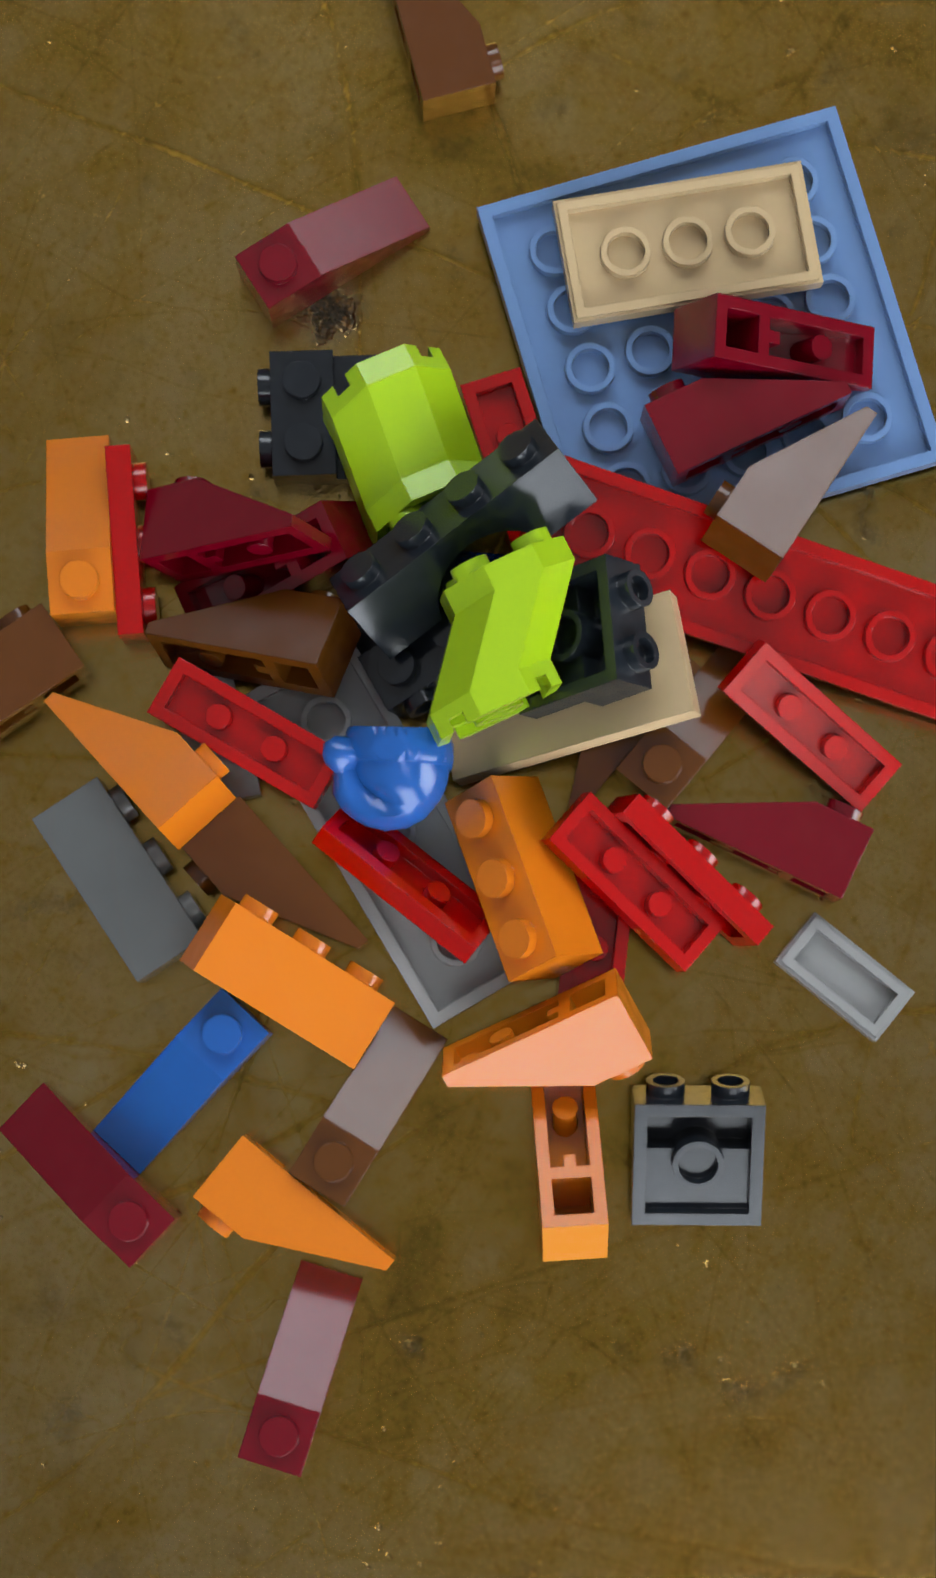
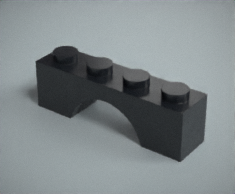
[329,418,597,660]

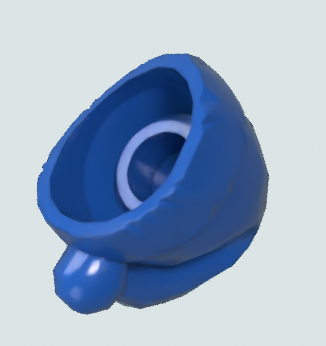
[322,726,454,831]

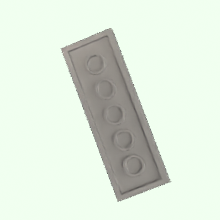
[245,647,514,1029]

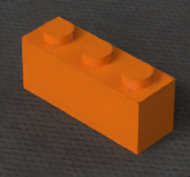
[445,775,603,982]
[180,894,395,1069]

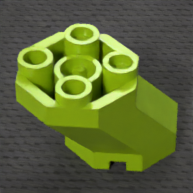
[321,344,482,544]
[426,526,575,747]

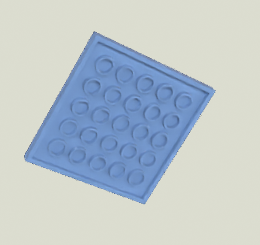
[476,106,936,505]

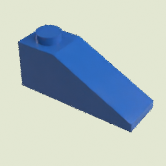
[94,988,274,1174]

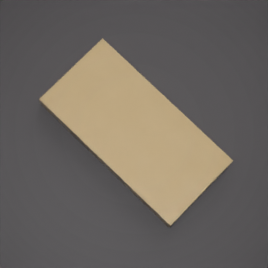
[552,161,824,329]
[451,590,701,786]

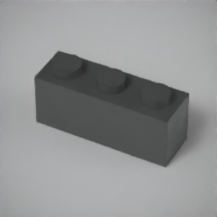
[32,777,207,983]

